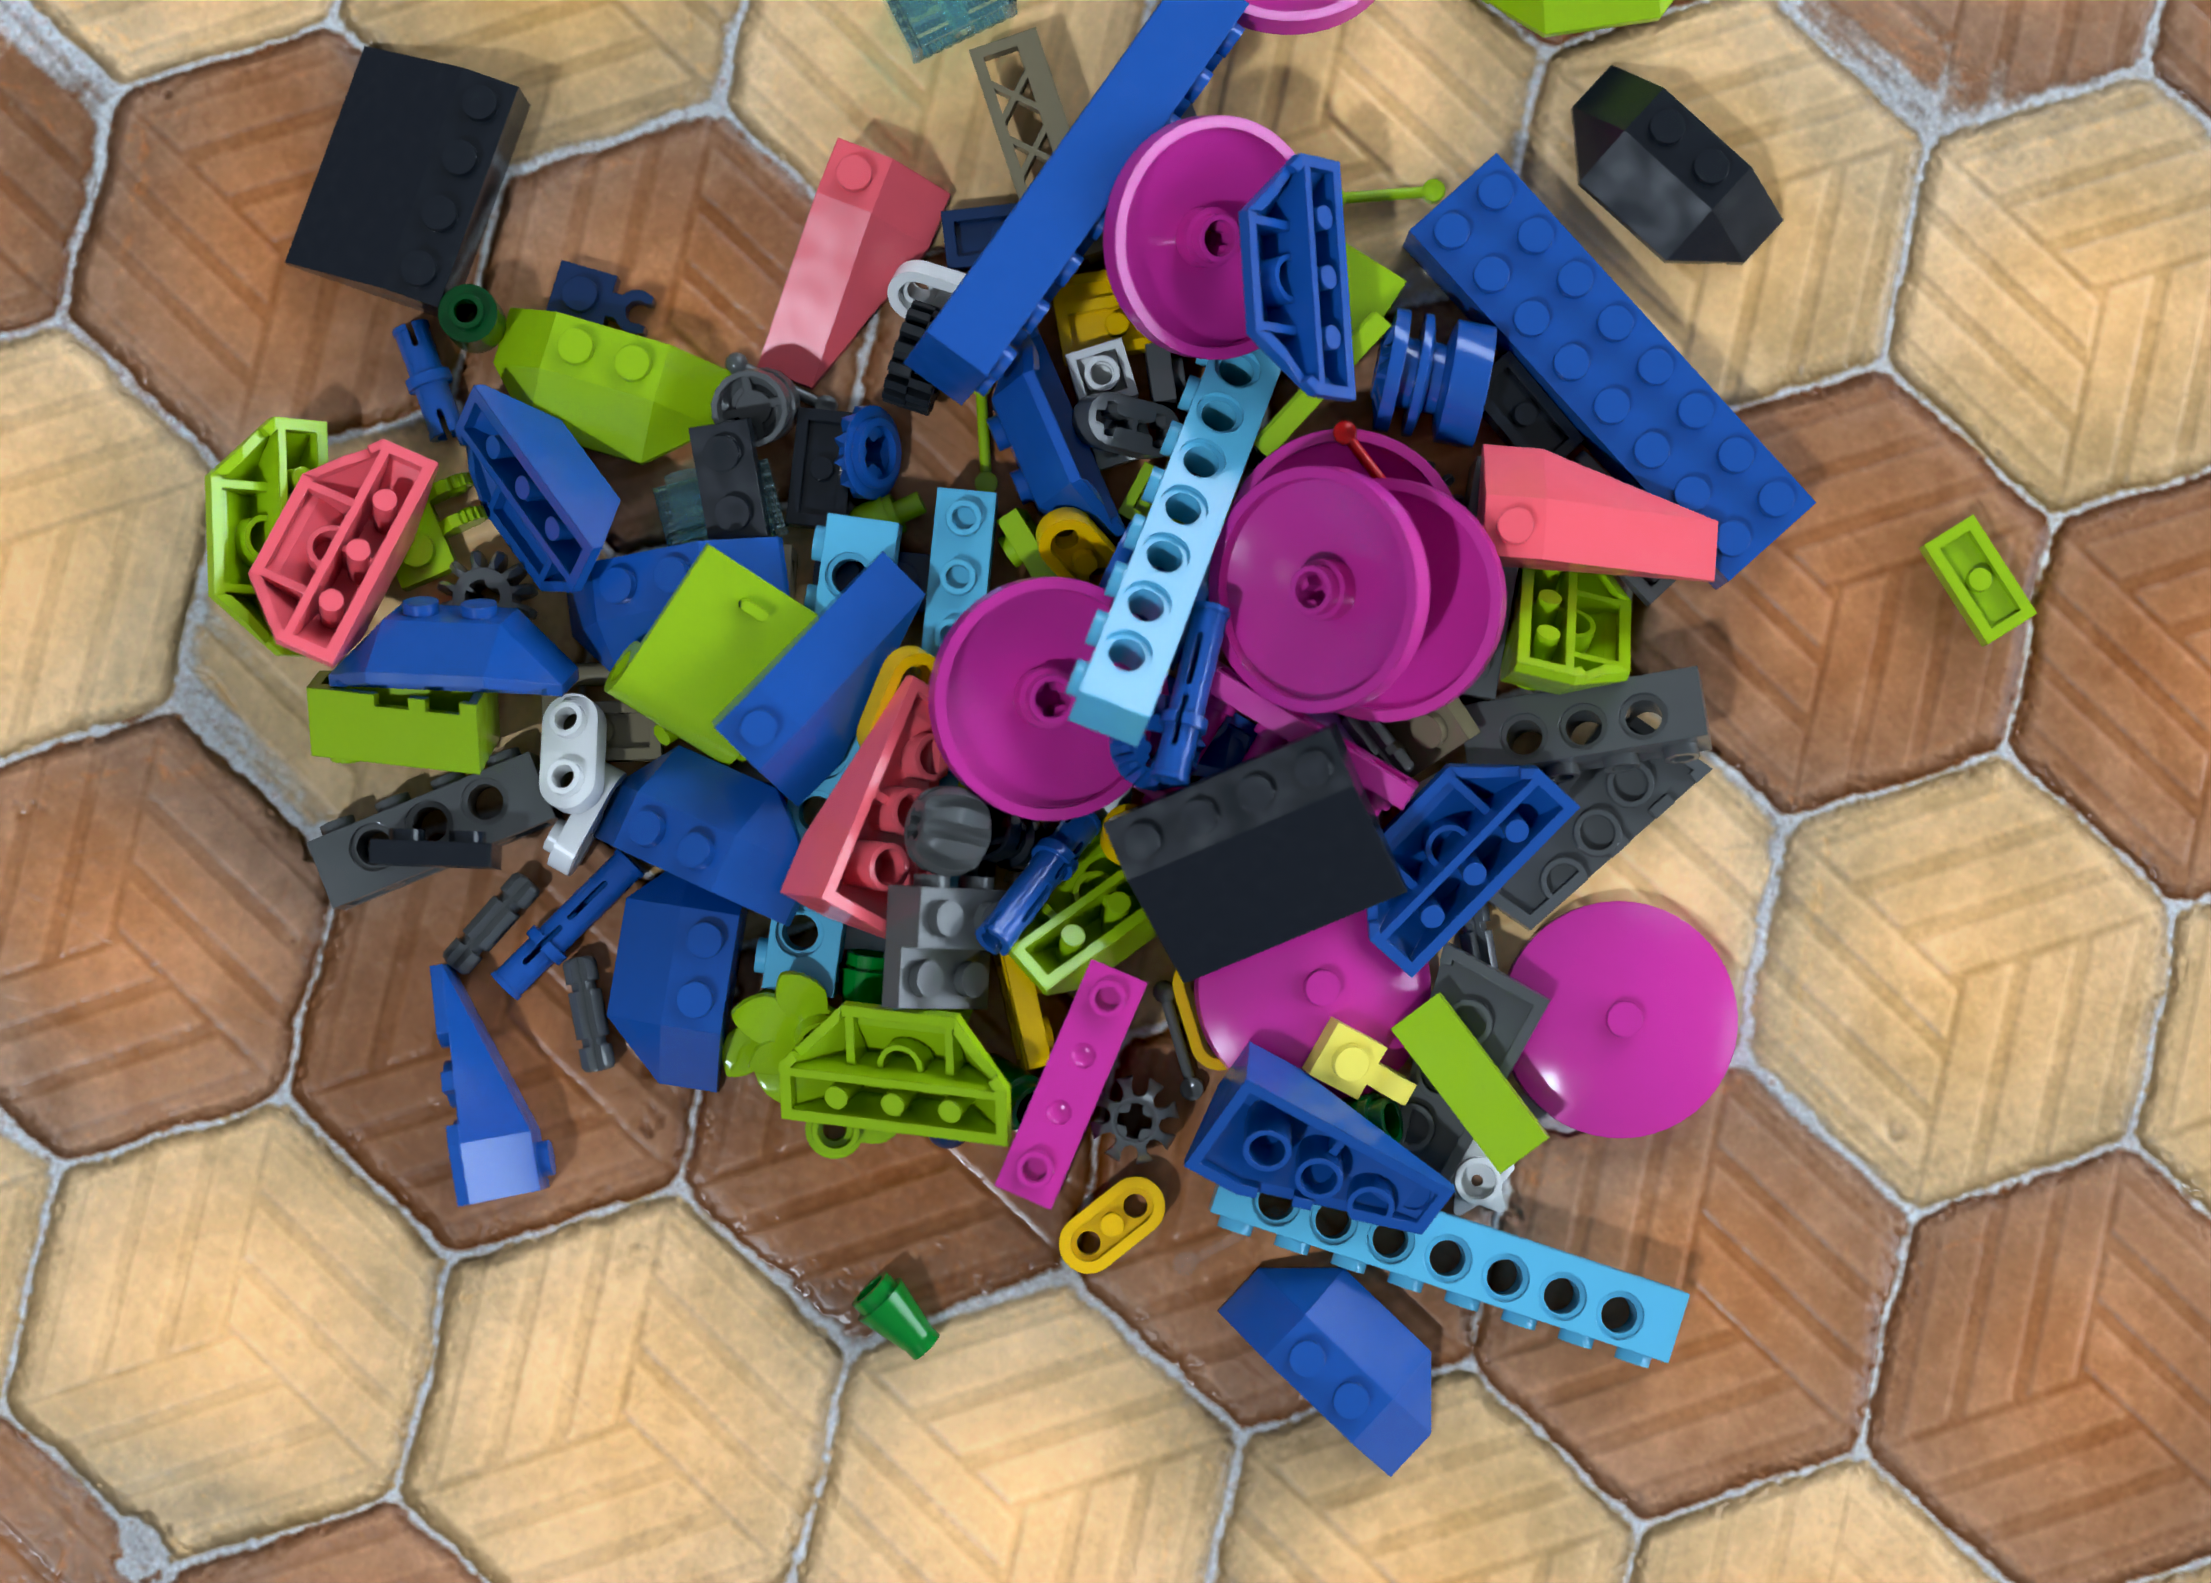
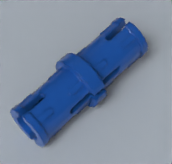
[392,319,460,443]

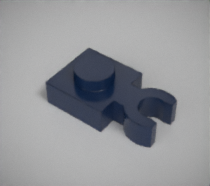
[546,260,657,337]

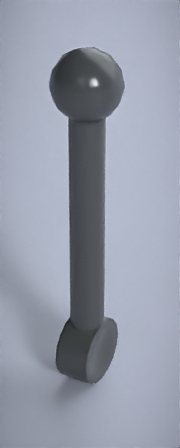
[725,352,839,411]
[1153,980,1205,1101]

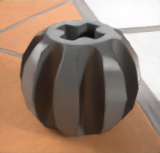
[904,786,991,876]
[1089,1075,1179,1165]

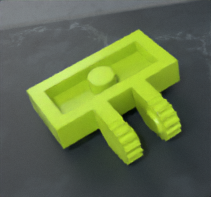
[396,472,488,592]

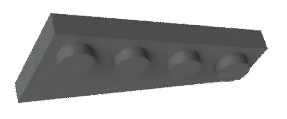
[1488,717,1713,931]

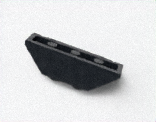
[1571,65,1783,265]

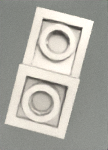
[1065,337,1150,471]

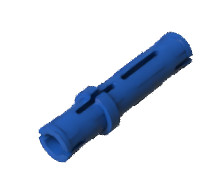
[1150,601,1231,787]
[975,812,1102,956]
[491,849,645,1000]

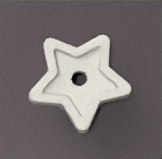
[1450,1140,1515,1216]

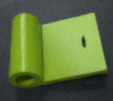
[604,543,818,766]

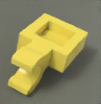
[1302,1016,1417,1106]

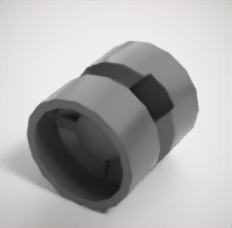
[711,367,800,447]

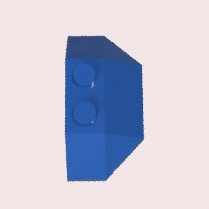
[1238,153,1356,402]
[986,327,1126,545]
[454,384,621,592]
[566,536,790,672]
[328,596,579,697]
[593,745,801,927]
[1366,763,1580,978]
[607,871,748,1093]
[1217,1267,1431,1477]

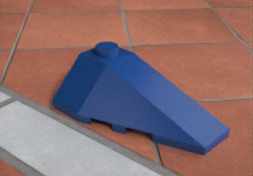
[711,551,925,807]

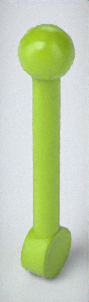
[1342,179,1445,207]
[973,387,998,492]

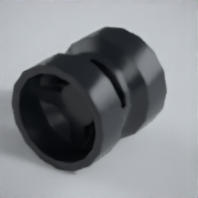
[982,802,1045,872]

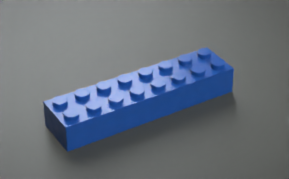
[903,0,1249,406]
[1403,153,1816,590]

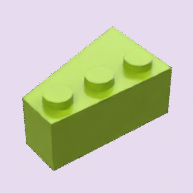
[306,670,500,775]

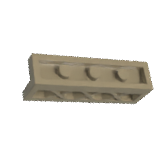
[969,27,1105,267]

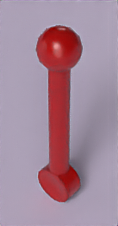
[1333,421,1386,478]

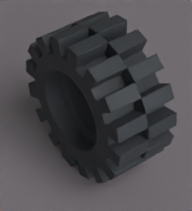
[882,300,942,416]

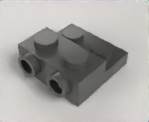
[882,874,1007,1009]

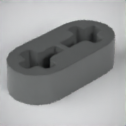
[1072,392,1179,459]

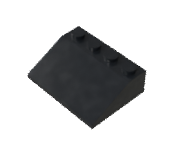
[285,46,530,317]
[1103,722,1408,984]

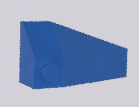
[430,964,556,1207]
[1184,1041,1455,1235]

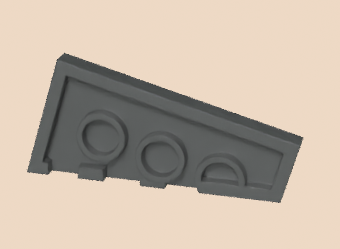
[1399,942,1551,1181]

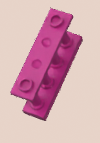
[1133,661,1420,817]
[994,959,1148,1210]

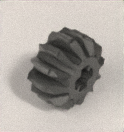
[437,550,538,620]

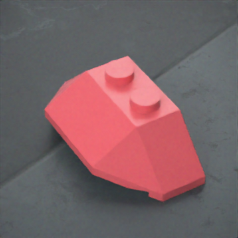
[248,439,439,668]

